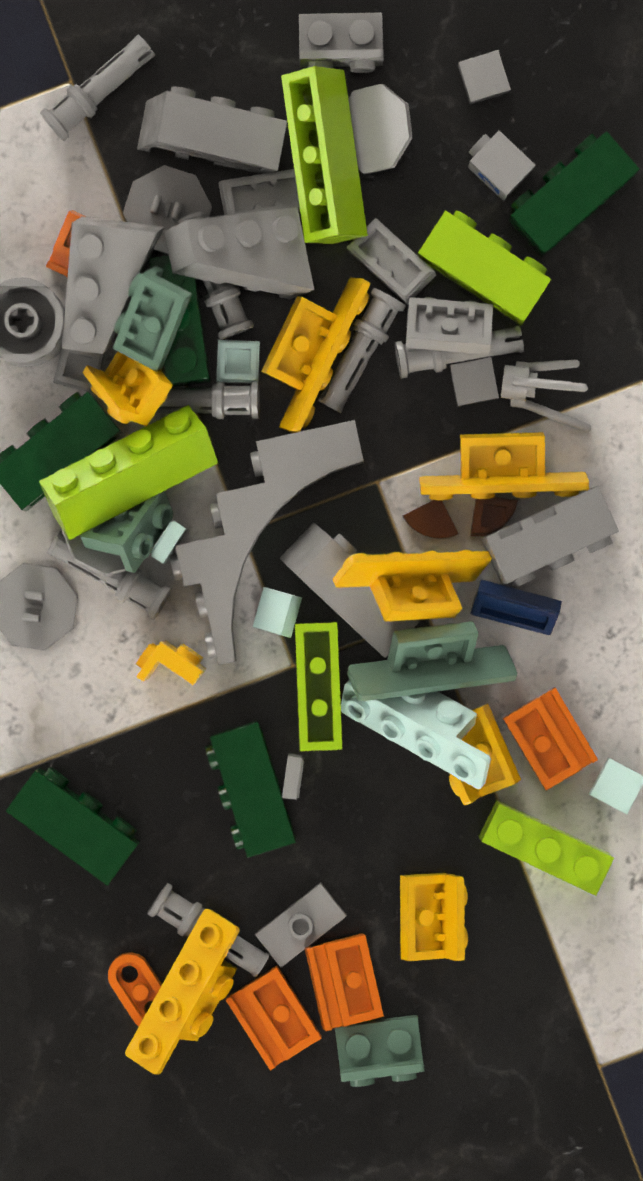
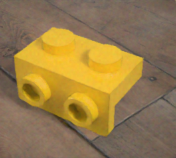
[82,351,173,426]
[136,640,206,685]
[449,703,521,805]
[400,873,468,961]

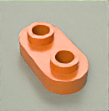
[108,952,162,1027]

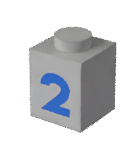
[468,131,535,202]

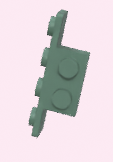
[347,621,518,702]

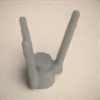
[501,359,592,432]

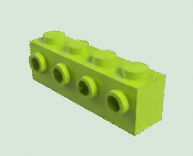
[281,66,368,244]
[39,405,218,540]

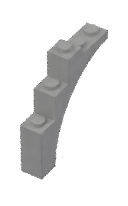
[170,420,364,665]

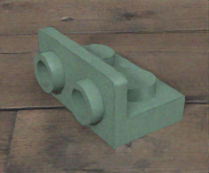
[113,266,192,372]
[80,491,174,573]
[335,1015,425,1087]

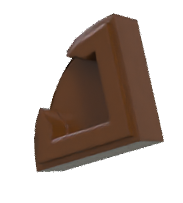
[470,497,518,537]
[403,500,459,539]

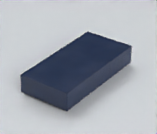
[470,579,562,635]

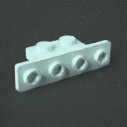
[341,680,491,789]

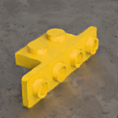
[261,277,370,433]
[419,432,589,500]
[333,550,492,621]
[125,909,240,1075]

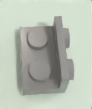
[299,12,384,73]
[405,297,493,355]

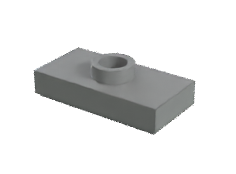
[218,169,300,216]
[346,218,436,305]
[255,882,347,968]

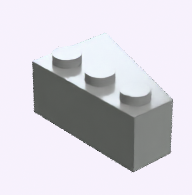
[137,87,287,174]
[164,207,314,300]
[62,216,164,354]
[481,486,619,588]
[280,522,420,658]

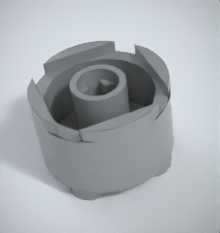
[0,278,65,367]

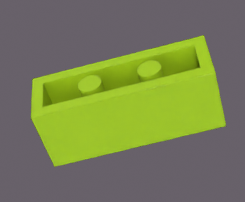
[417,210,551,326]
[295,622,342,751]
[479,800,614,896]

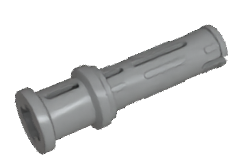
[40,35,155,141]
[178,211,254,340]
[318,288,406,413]
[394,325,524,379]
[156,382,260,419]
[48,531,172,620]
[147,882,270,977]

